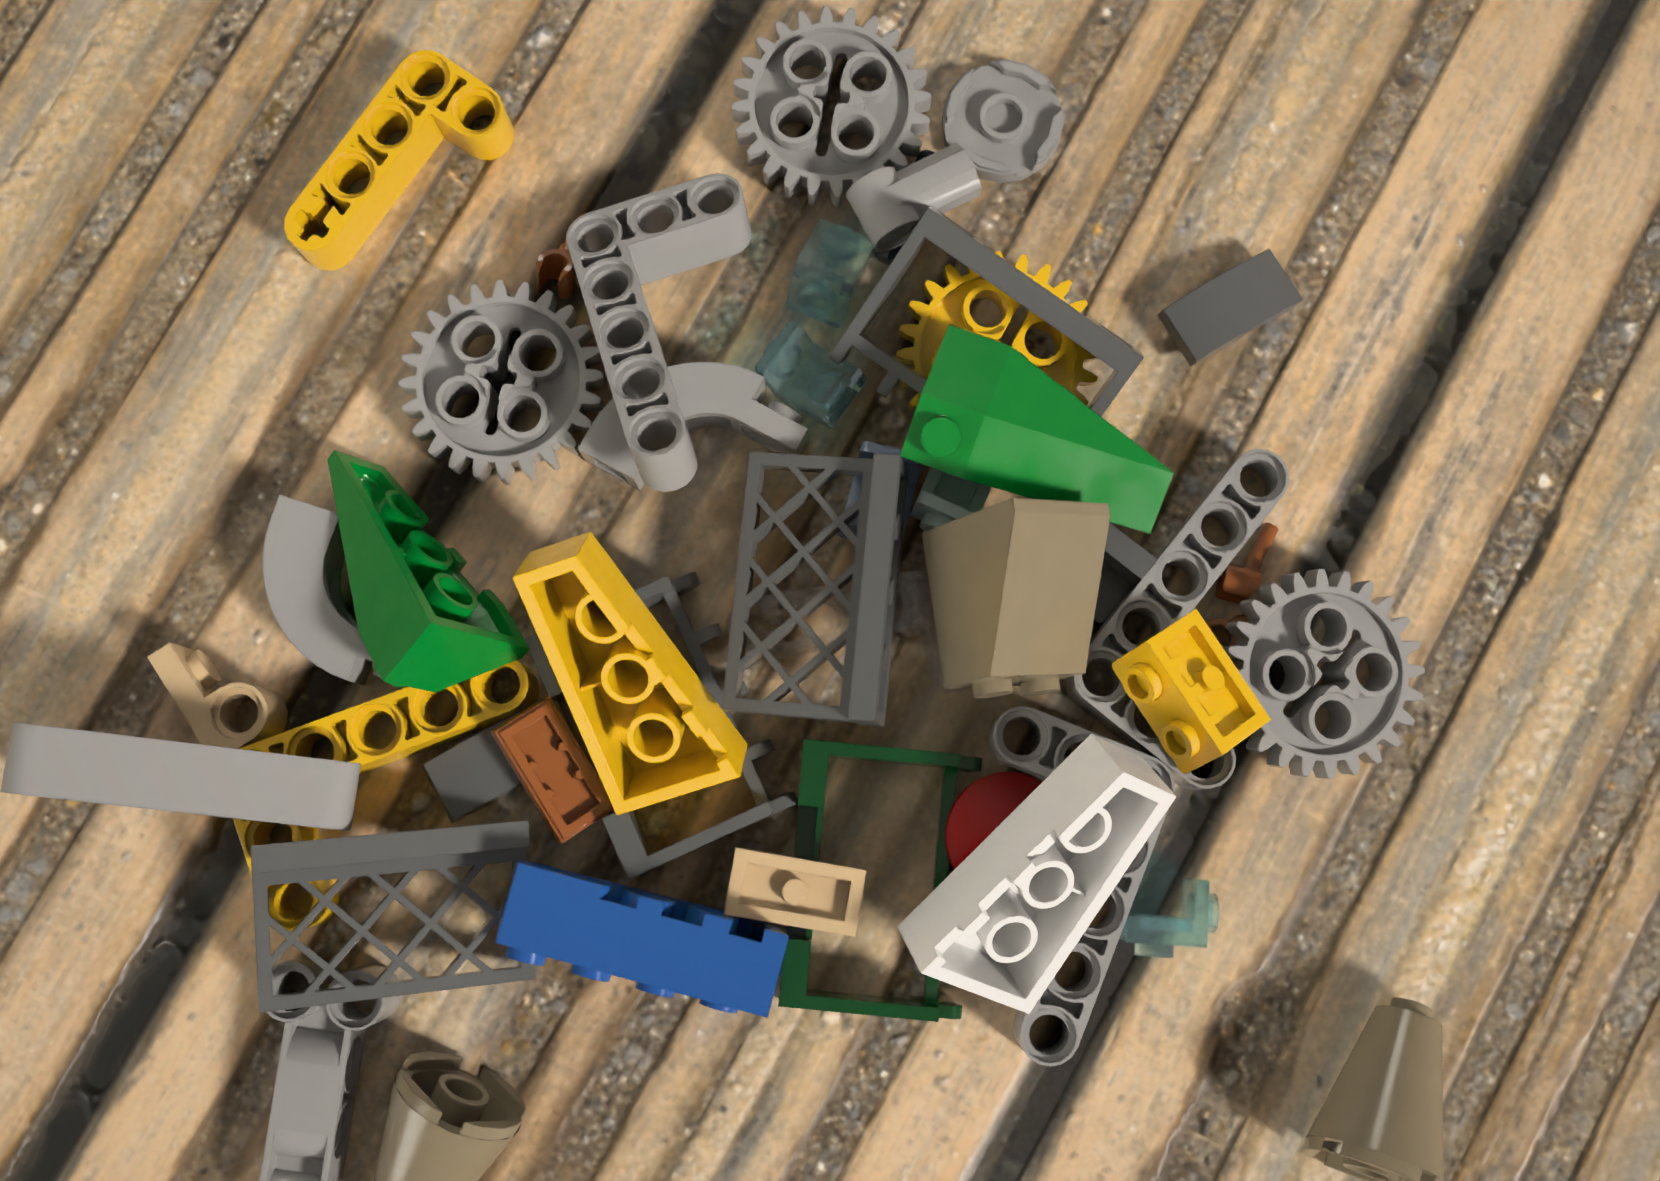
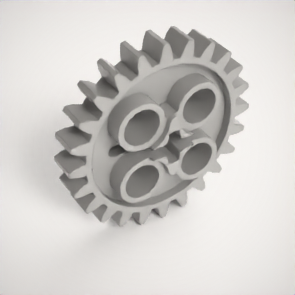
[731,6,932,207]
[399,280,607,485]
[1223,569,1425,779]

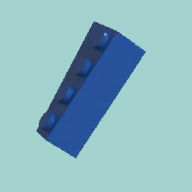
[496,858,789,1018]

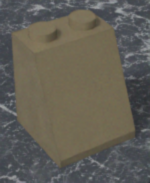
[922,498,1110,698]

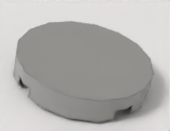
[941,59,1065,183]

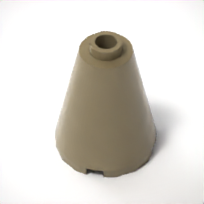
[1303,997,1443,1181]
[374,1051,525,1181]

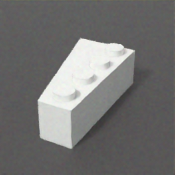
[897,733,1176,1014]

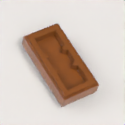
[490,697,614,844]

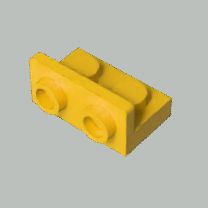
[1111,609,1271,774]

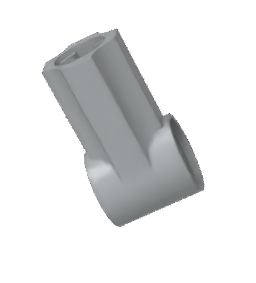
[846,142,982,252]

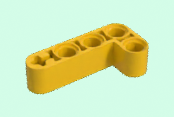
[284,50,514,271]

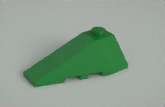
[900,324,1174,534]
[327,450,530,692]

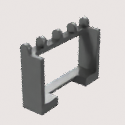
[828,207,1144,499]
[525,572,798,879]

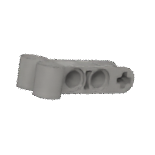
[259,956,401,1181]

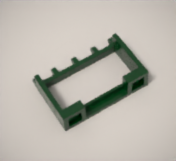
[778,739,983,1022]

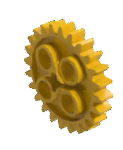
[895,251,1098,410]

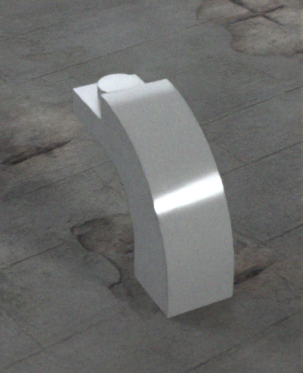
[578,362,809,491]
[262,495,379,686]

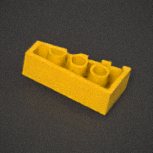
[512,531,748,815]

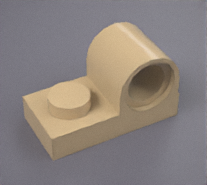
[147,643,288,749]
[723,847,866,937]

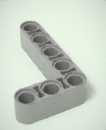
[566,173,752,492]
[1065,449,1289,790]
[987,706,1175,1067]
[0,722,361,830]

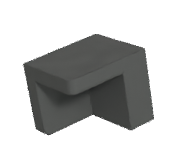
[1094,522,1157,625]

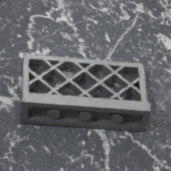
[722,452,909,727]
[250,820,536,1013]

